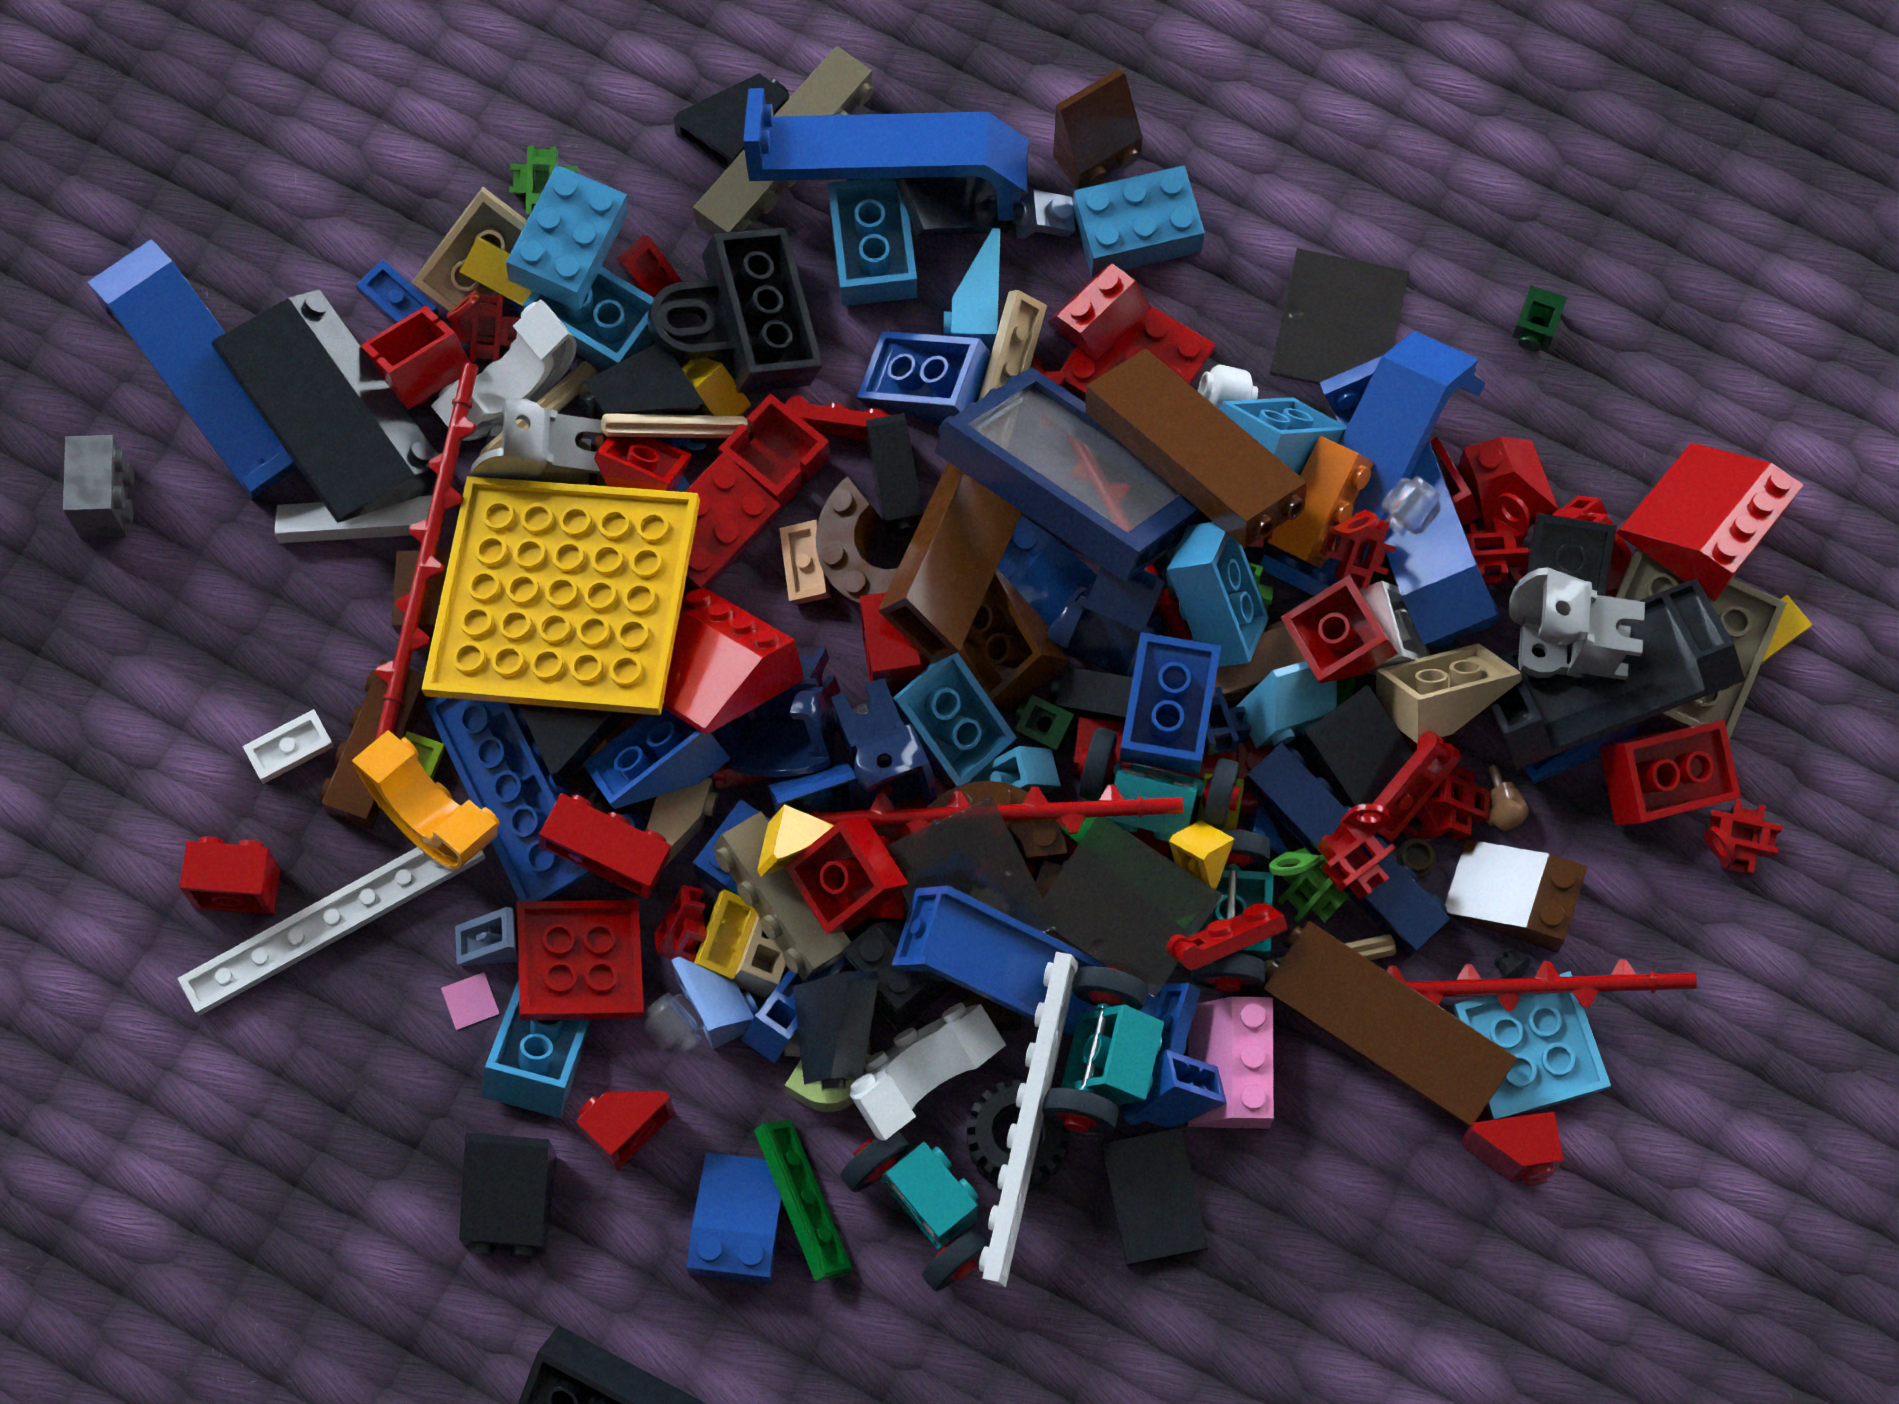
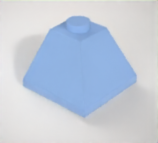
[671,956,759,1050]

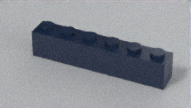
[1244,743,1450,958]

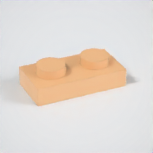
[779,520,831,606]

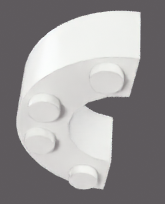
[431,299,577,441]
[849,1003,1006,1140]

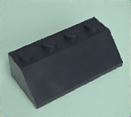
[518,1325,706,1404]

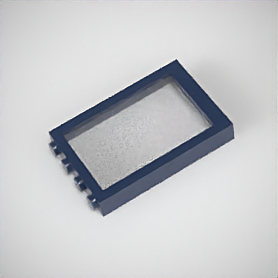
[935,367,1209,583]

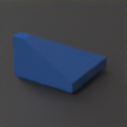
[1244,804,1287,855]

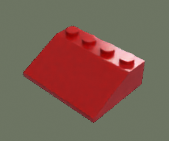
[1617,442,1803,602]
[662,587,804,735]

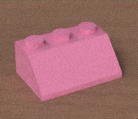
[1188,997,1274,1129]

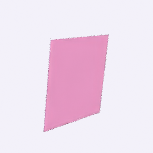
[441,972,500,1030]

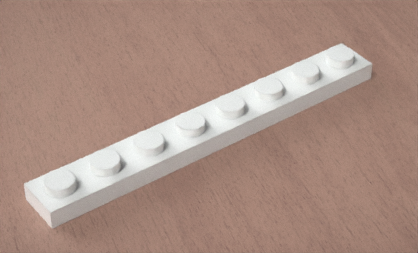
[177,847,486,1016]
[979,952,1078,1287]

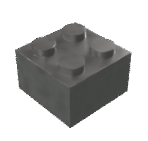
[63,435,134,538]

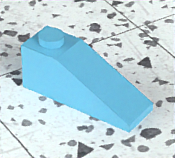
[943,228,1000,350]

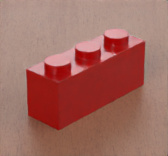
[538,793,671,899]

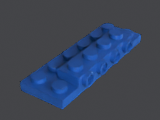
[425,697,594,901]

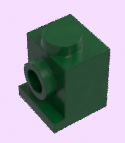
[1512,285,1567,351]
[1014,694,1079,756]

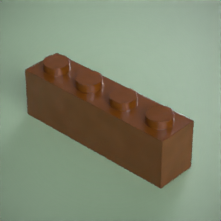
[320,660,427,830]

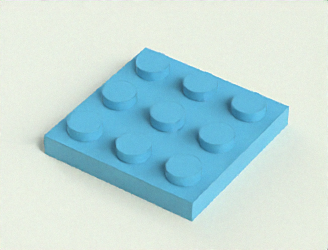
[1453,971,1611,1120]

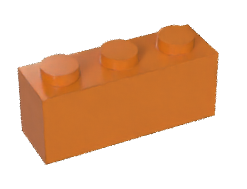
[1267,436,1374,569]

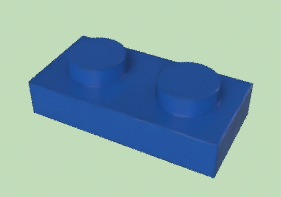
[356,259,439,324]

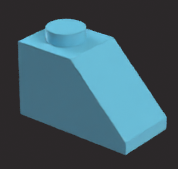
[966,746,1061,795]

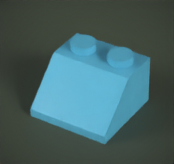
[1236,661,1337,749]

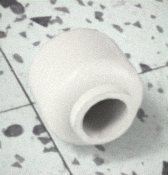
[1198,365,1258,410]

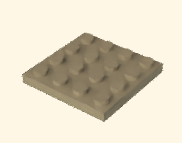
[1614,548,1787,739]

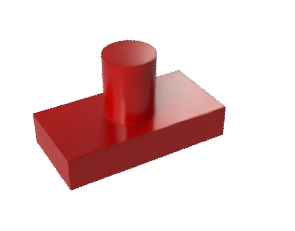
[616,235,683,298]

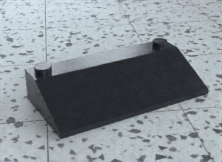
[211,289,438,523]
[1489,578,1745,769]

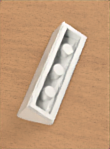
[275,495,433,543]

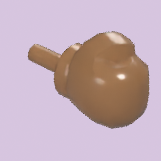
[1486,765,1529,832]

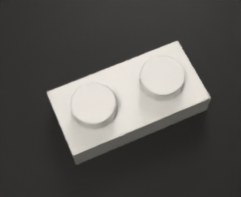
[243,709,334,784]

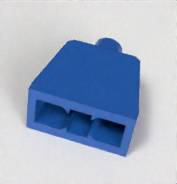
[1122,1049,1226,1128]

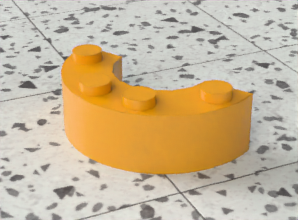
[352,730,500,870]

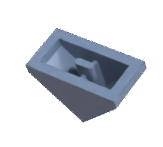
[455,907,518,966]

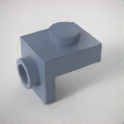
[1013,189,1075,239]

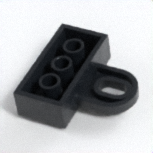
[647,227,823,393]

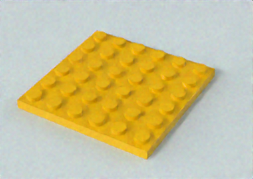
[422,476,700,715]

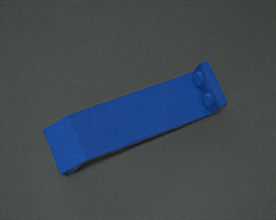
[743,88,1029,221]
[87,239,298,501]
[1259,331,1486,596]
[1320,356,1502,649]
[892,886,1201,1056]

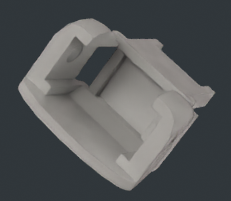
[469,399,602,485]
[1509,568,1645,680]

